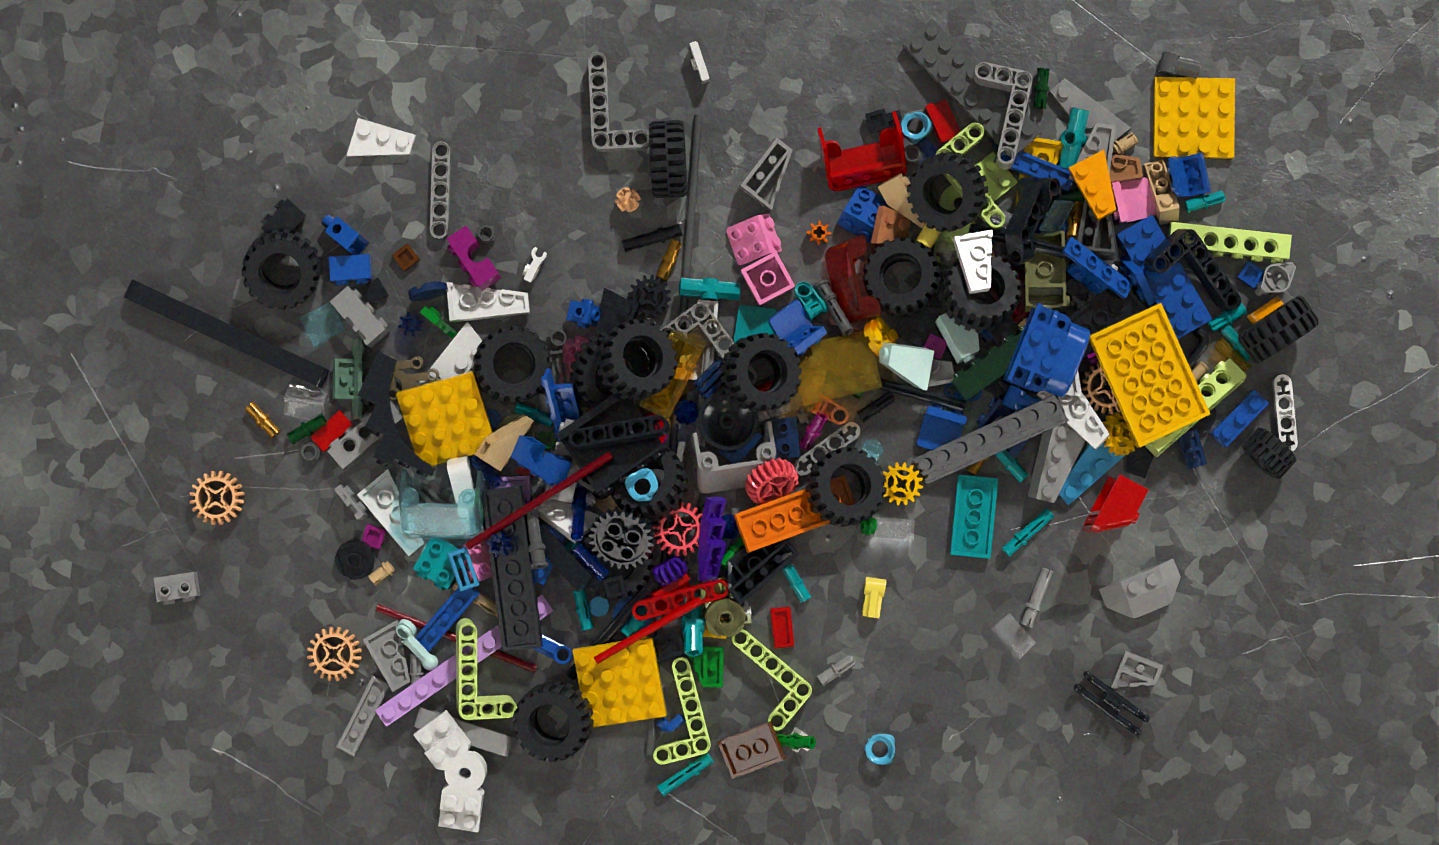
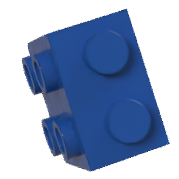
[1167,153,1211,198]
[836,186,892,244]
[768,300,827,356]
[917,404,967,450]

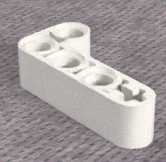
[447,456,485,539]

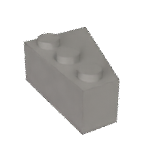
[737,138,792,211]
[330,286,390,348]

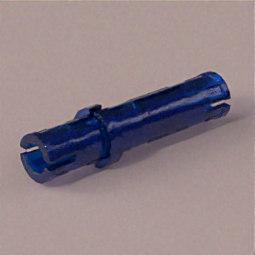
[570,487,588,541]

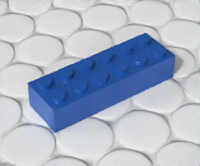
[1116,215,1212,339]

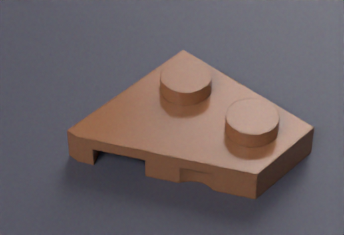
[871,206,911,244]

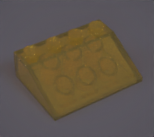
[795,330,882,407]

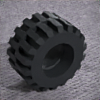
[1242,427,1296,479]

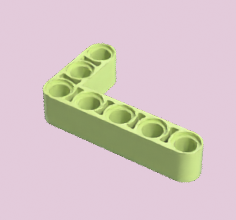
[936,123,1005,230]
[456,618,517,720]
[731,629,812,731]
[653,657,711,765]

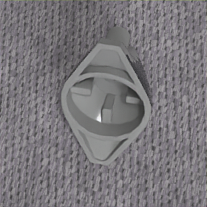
[1255,262,1296,296]

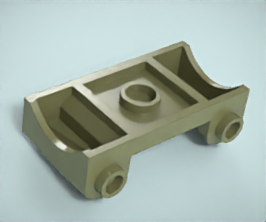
[1024,231,1070,312]

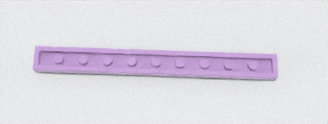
[375,594,553,727]

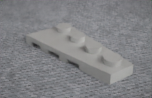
[1049,79,1131,141]

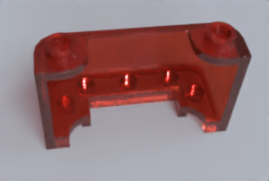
[825,235,882,324]

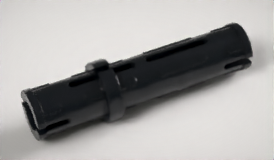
[622,223,683,253]

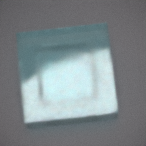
[862,438,884,457]

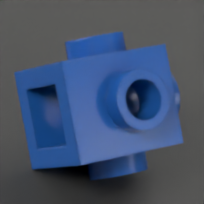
[566,299,600,329]

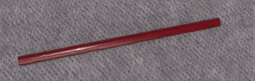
[465,452,613,550]
[375,604,537,673]

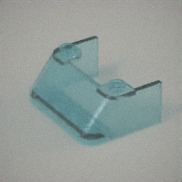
[398,469,487,539]

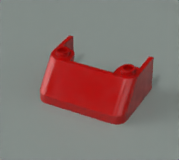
[817,111,907,191]
[1082,474,1149,533]

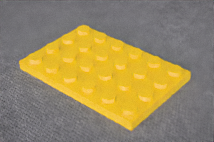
[1089,303,1210,448]

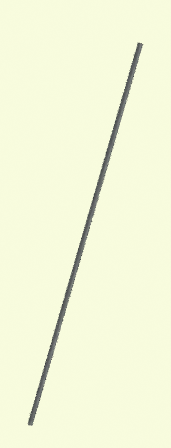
[646,115,702,755]

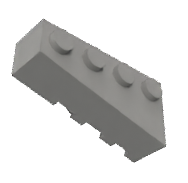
[1027,423,1085,503]

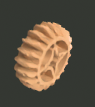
[1081,361,1121,414]
[190,471,245,525]
[307,627,362,681]

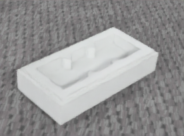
[689,41,710,84]

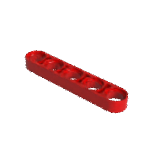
[632,579,728,620]

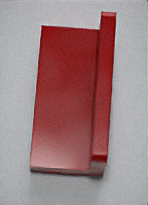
[924,99,961,145]
[650,573,691,610]

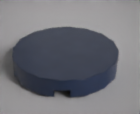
[408,281,449,301]

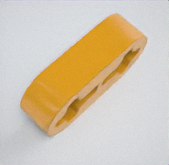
[1247,296,1284,325]

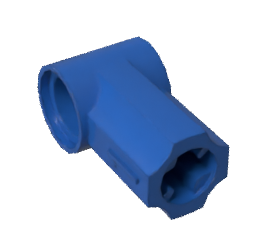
[1001,385,1040,411]
[533,634,573,664]

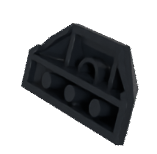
[727,539,799,605]

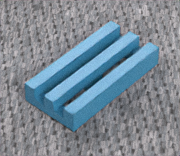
[447,547,479,592]

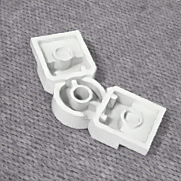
[413,710,487,832]

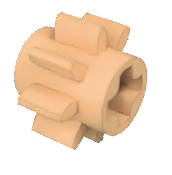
[615,187,641,212]

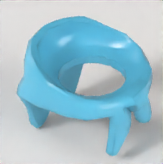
[900,112,934,144]
[625,468,658,501]
[864,734,895,765]

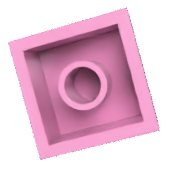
[740,251,795,307]

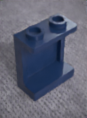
[976,394,1029,458]

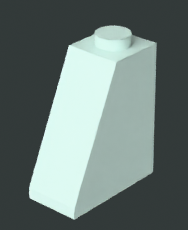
[935,300,979,364]
[879,342,934,391]

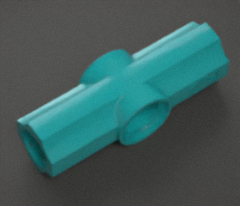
[1058,107,1090,169]
[678,278,741,301]
[681,594,705,657]

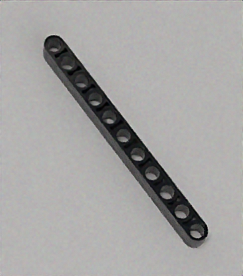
[124,279,330,388]

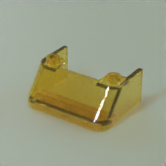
[639,330,707,420]

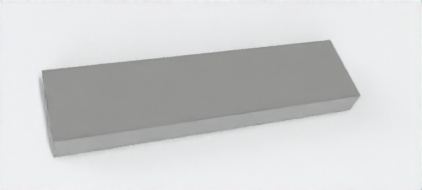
[336,675,390,757]

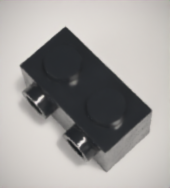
[261,197,306,233]

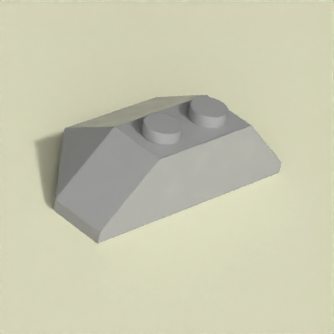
[1099,558,1181,619]

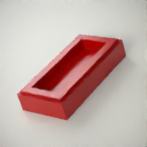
[310,410,354,452]
[770,607,794,649]

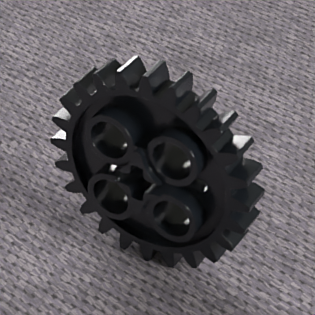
[589,507,655,569]

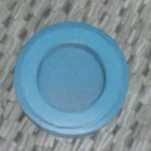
[589,596,609,617]

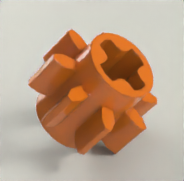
[806,220,832,246]

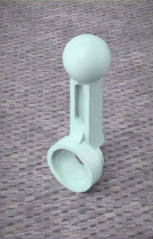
[396,619,438,670]

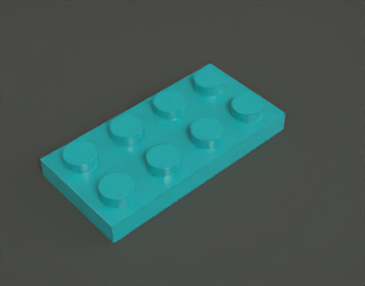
[950,475,998,559]

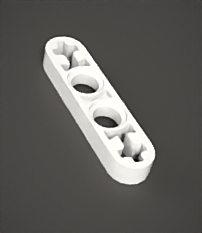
[1272,374,1298,451]

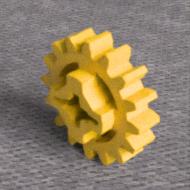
[1102,412,1136,456]
[882,462,923,505]

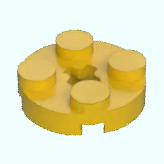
[864,317,898,356]

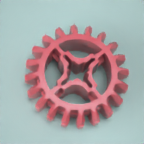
[745,458,799,505]
[652,502,702,556]

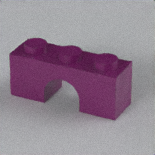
[446,225,502,291]

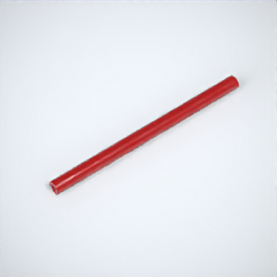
[594,597,703,664]

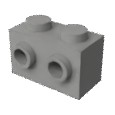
[153,572,201,605]

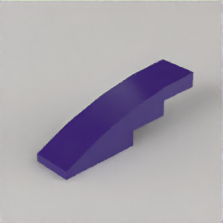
[698,496,727,581]

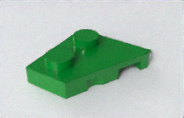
[420,306,458,339]
[688,646,724,688]

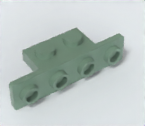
[332,338,365,420]

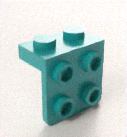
[734,305,778,344]
[413,535,466,590]

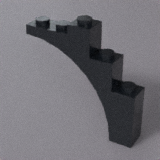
[357,352,436,477]

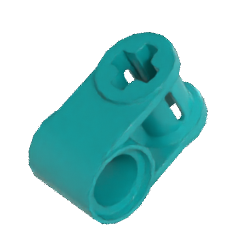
[794,281,828,322]

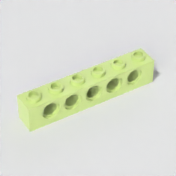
[1167,222,1292,263]
[1144,358,1247,458]

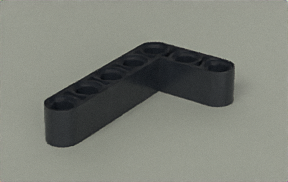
[1144,229,1241,310]

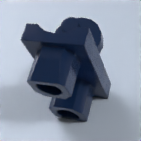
[1178,429,1207,470]

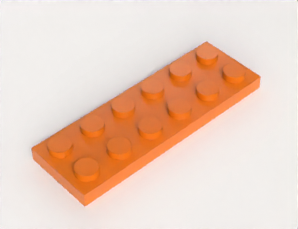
[733,475,856,553]

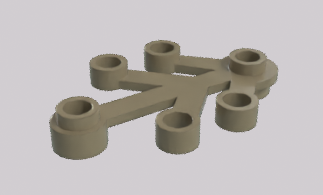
[389,356,440,400]

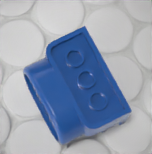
[1003,303,1090,397]

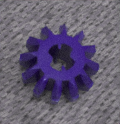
[652,555,688,586]

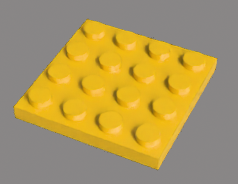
[1153,77,1235,159]
[396,371,493,466]
[572,637,667,727]

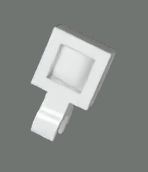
[522,247,547,284]

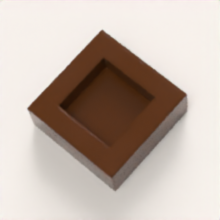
[392,243,420,272]

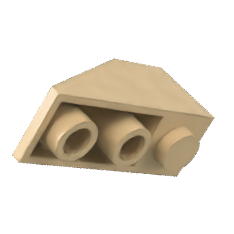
[1144,160,1180,225]
[878,173,926,229]
[475,414,534,471]

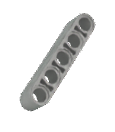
[414,707,514,757]

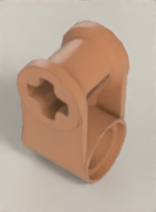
[809,394,849,426]

